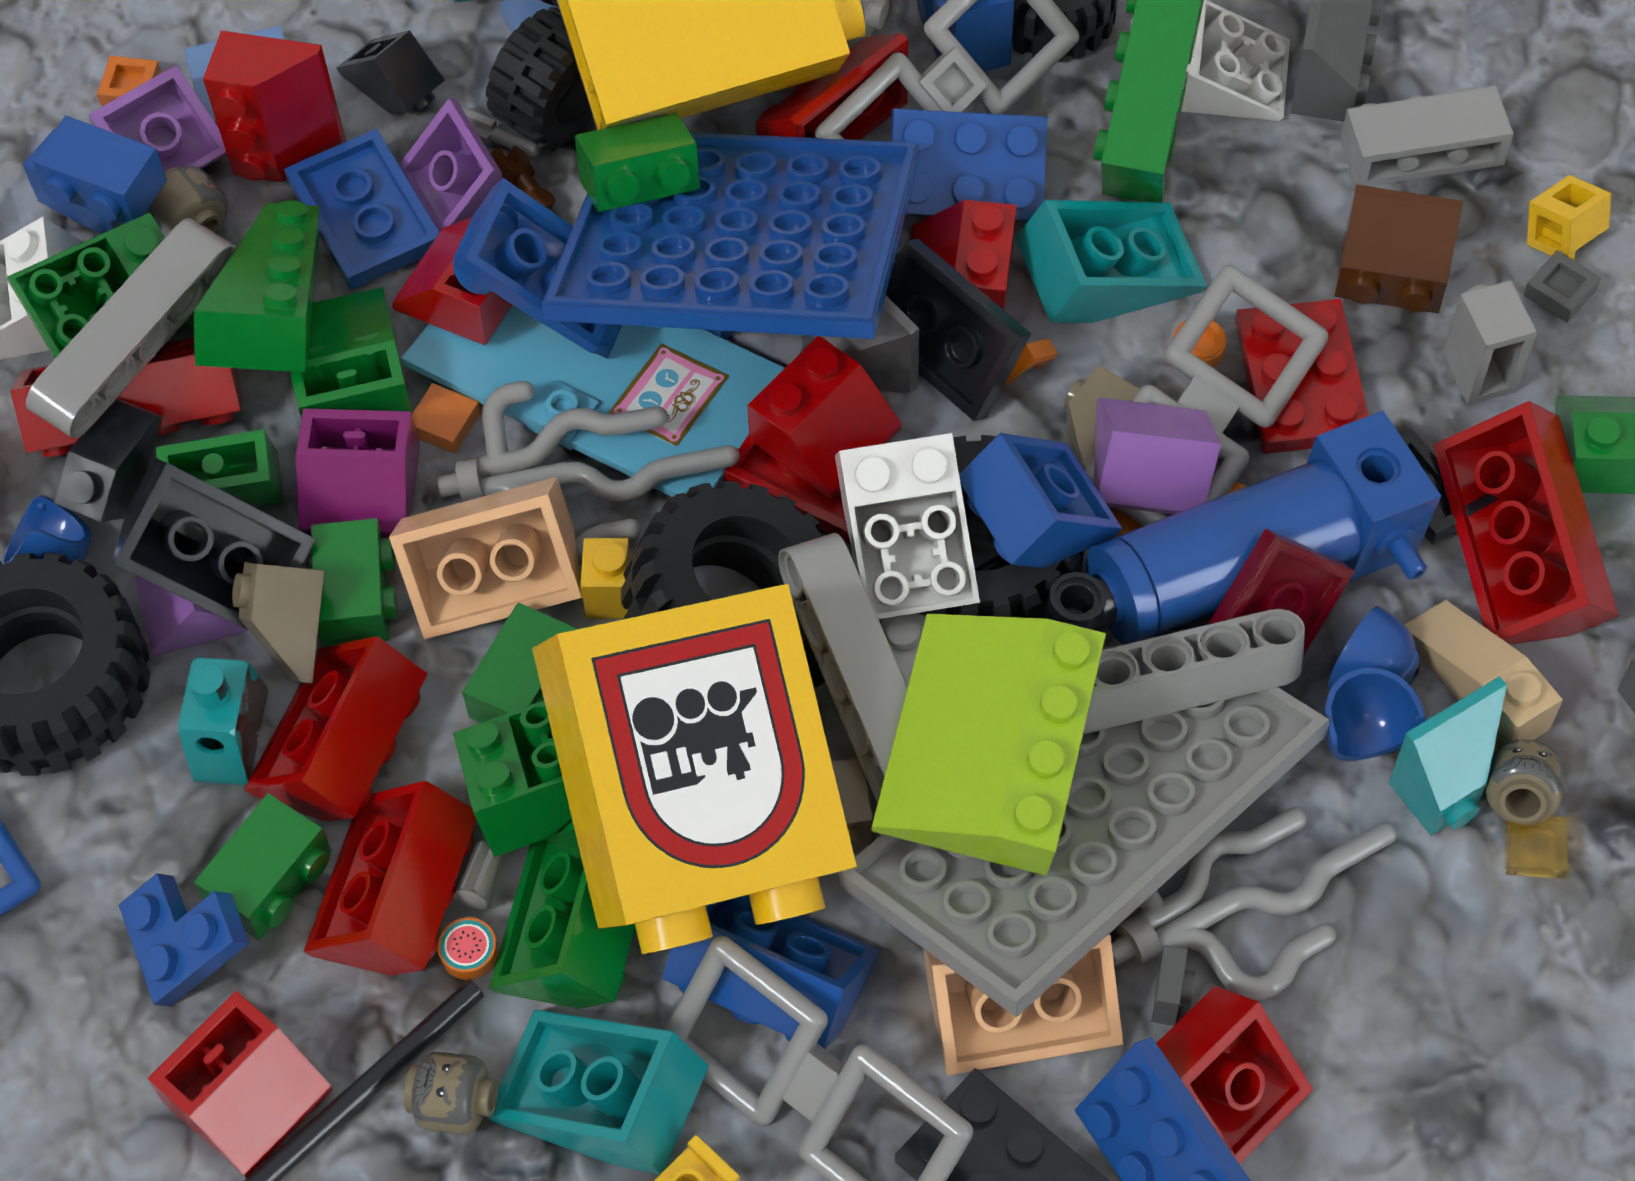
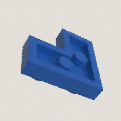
[119,873,250,1006]

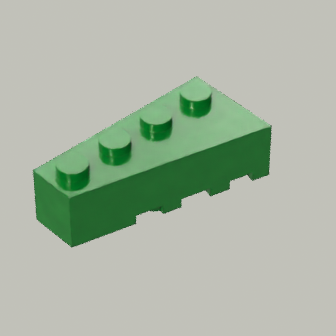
[1093,0,1204,203]
[194,200,320,372]

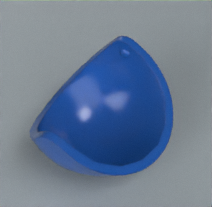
[2,495,92,565]
[1328,606,1420,691]
[1323,667,1426,761]

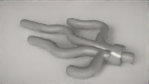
[438,380,740,563]
[1111,807,1397,1000]

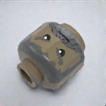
[151,166,228,234]
[1486,740,1564,825]
[404,1052,498,1135]

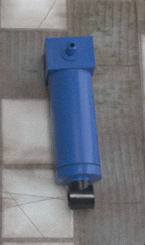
[1044,411,1441,645]

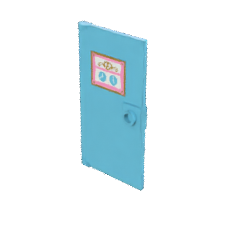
[401,305,785,497]

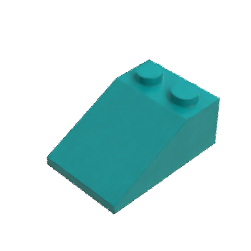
[1015,200,1207,323]
[486,1009,709,1175]

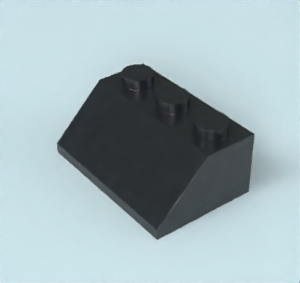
[112,457,315,630]

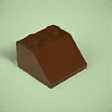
[1334,184,1463,314]

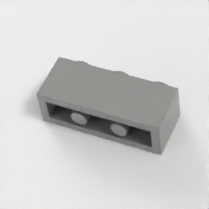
[1340,86,1513,187]

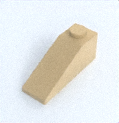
[1404,600,1563,749]

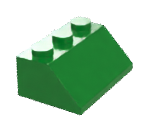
[1555,395,1635,494]
[489,820,636,1009]

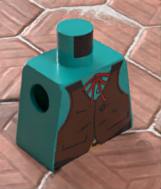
[178,657,268,785]

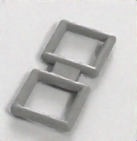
[815,0,1079,139]
[1085,265,1329,526]
[664,936,973,1181]

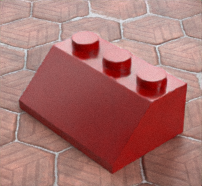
[203,30,347,182]
[756,33,908,140]
[244,636,428,822]
[303,780,476,976]

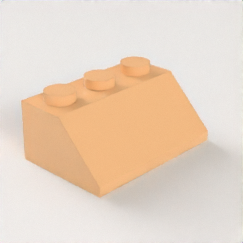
[389,477,582,640]
[923,933,1123,1076]

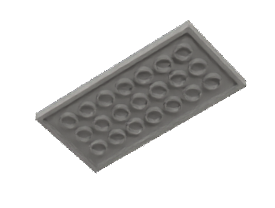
[838,627,1329,1018]

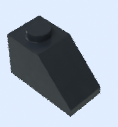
[336,30,445,114]
[54,398,163,522]

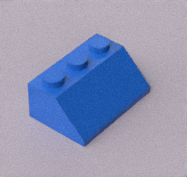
[662,895,881,1049]

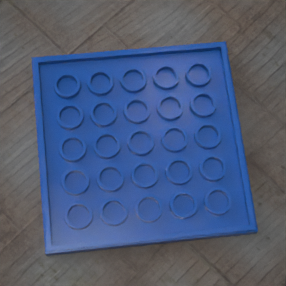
[542,132,920,339]

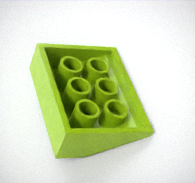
[871,614,1106,876]

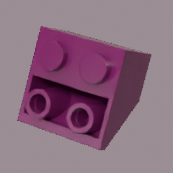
[296,409,420,538]

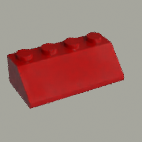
[10,337,243,457]
[1433,401,1619,645]

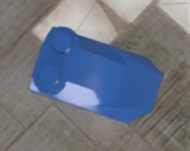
[453,178,622,359]

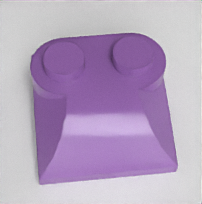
[89,65,227,172]

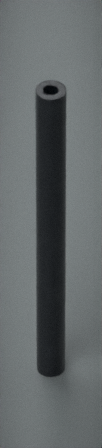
[244,979,484,1181]

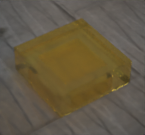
[1504,816,1569,879]

